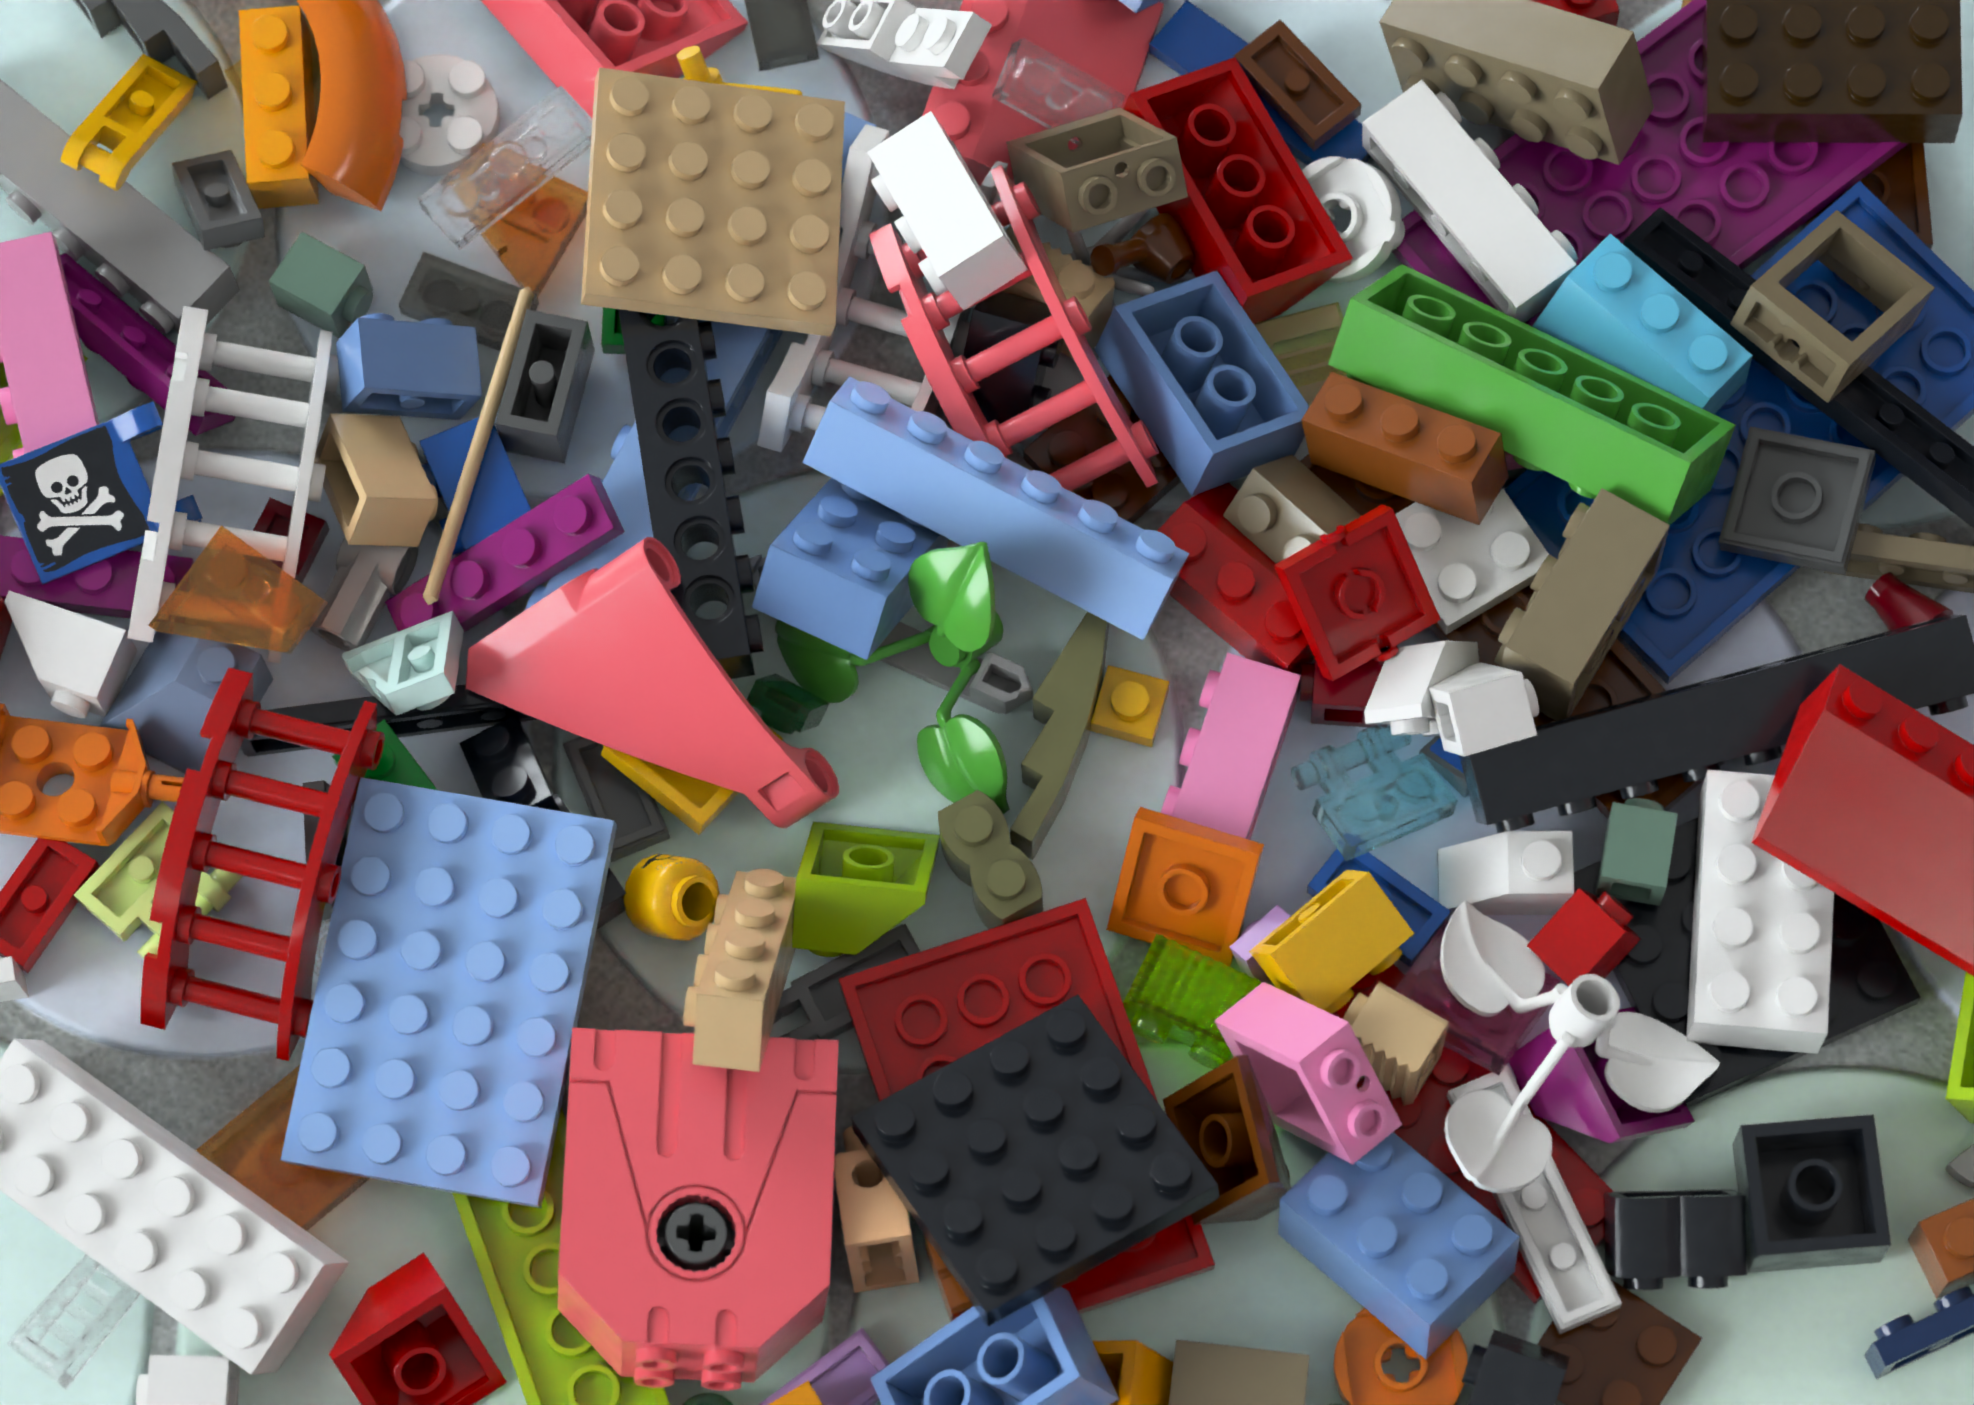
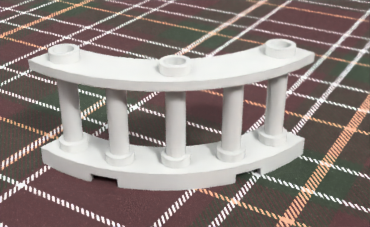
[757,124,1008,452]
[127,306,339,664]

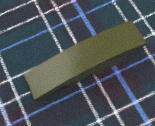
[1010,611,1109,860]

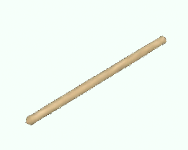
[423,286,534,605]

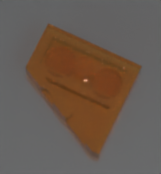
[453,143,588,301]
[148,525,328,654]

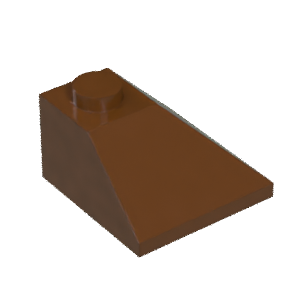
[1163,1055,1291,1225]

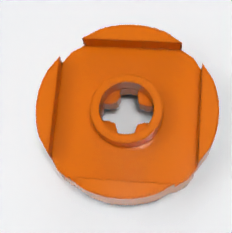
[1333,1308,1468,1405]

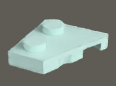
[342,611,464,716]

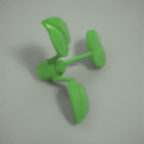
[775,542,1010,814]

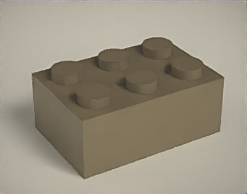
[1494,488,1670,720]

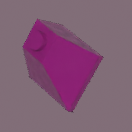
[1506,1007,1695,1144]

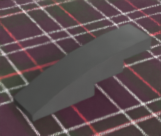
[73,0,228,100]

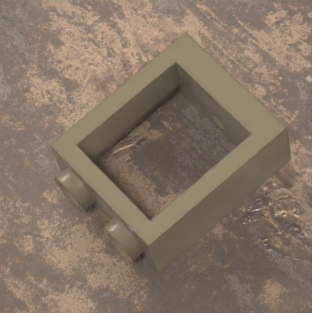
[1006,107,1188,233]
[1730,210,1935,403]

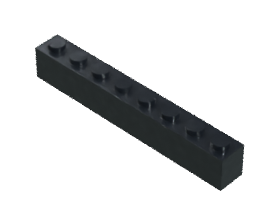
[1459,614,1974,833]

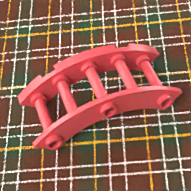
[869,164,1159,491]

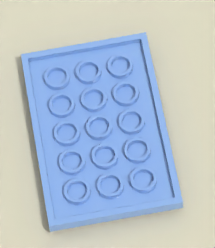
[281,777,617,1208]

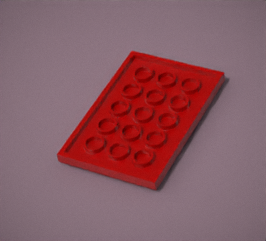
[839,898,1215,1314]

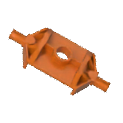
[0,703,184,847]

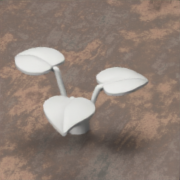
[1440,900,1720,1193]

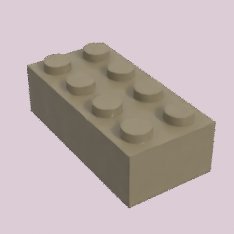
[1379,0,1654,165]

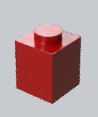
[1526,888,1641,986]

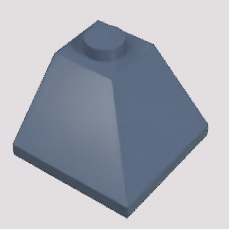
[99,621,273,774]

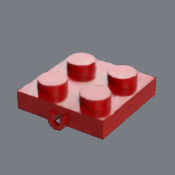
[1274,504,1441,681]

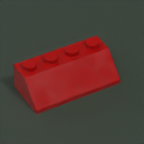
[1123,57,1353,324]

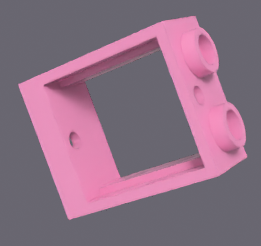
[1214,982,1402,1165]

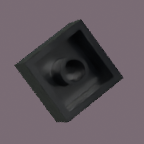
[1732,1115,1891,1273]

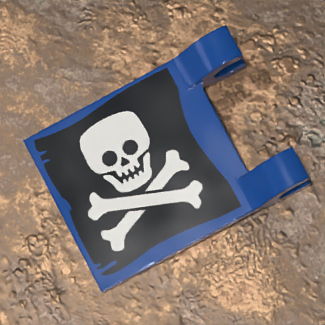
[0,401,203,585]

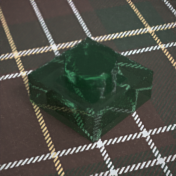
[747,673,830,734]

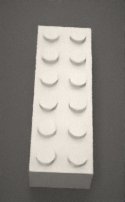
[0,1038,350,1375]

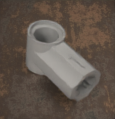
[309,537,418,651]

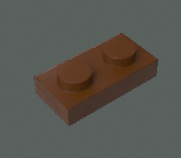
[1233,19,1362,151]

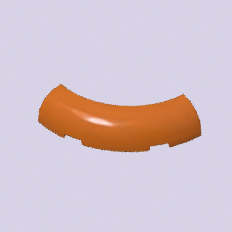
[297,0,407,211]

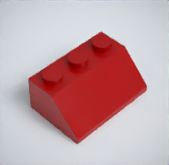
[1157,483,1315,675]

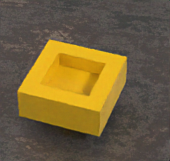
[1091,665,1169,747]

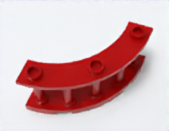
[140,667,385,1061]

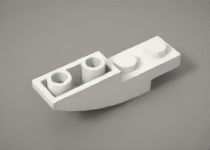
[816,0,992,89]

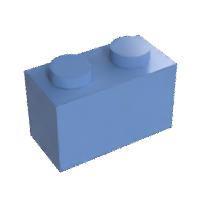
[336,313,482,420]

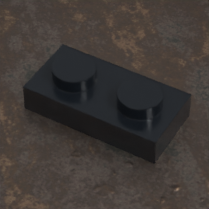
[459,714,561,811]

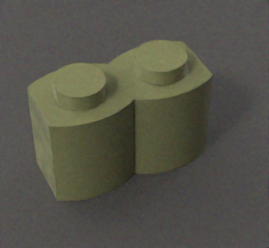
[938,790,1044,929]

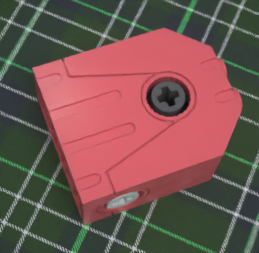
[558,1027,839,1391]

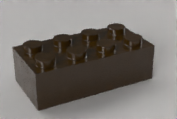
[1702,0,1962,143]

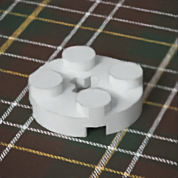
[399,54,500,176]
[1302,156,1405,283]

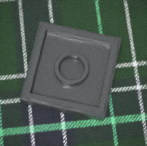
[1719,426,1876,575]

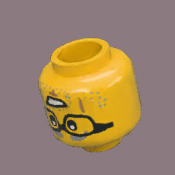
[623,853,720,941]

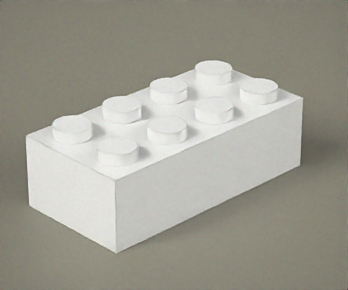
[1686,770,1834,1054]

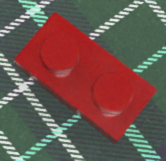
[0,838,100,973]

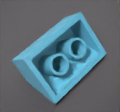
[1532,233,1753,414]

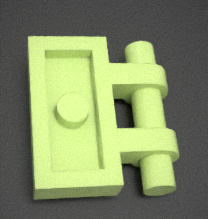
[74,801,243,959]

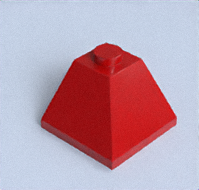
[329,1253,507,1405]

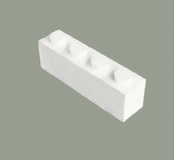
[1362,80,1578,323]

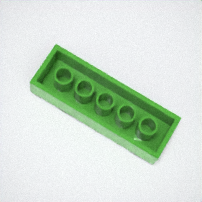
[1328,264,1736,525]

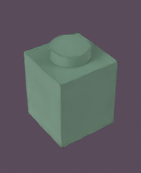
[268,232,373,338]
[1595,798,1678,906]

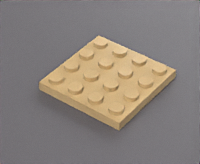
[581,67,845,337]

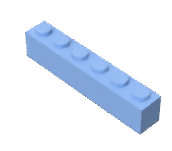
[802,376,1189,640]

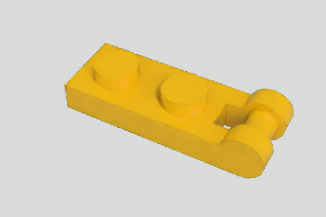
[60,54,197,191]

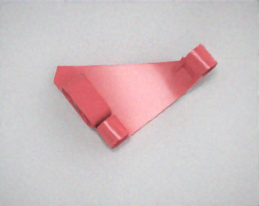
[466,537,839,829]

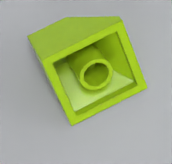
[792,821,940,957]

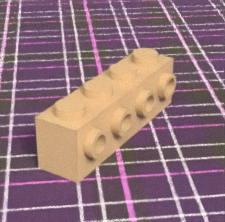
[683,869,796,1072]

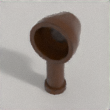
[1090,213,1195,284]

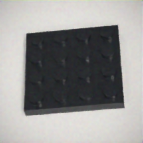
[1574,817,1921,1107]
[851,995,1219,1326]

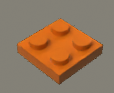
[1106,807,1264,967]

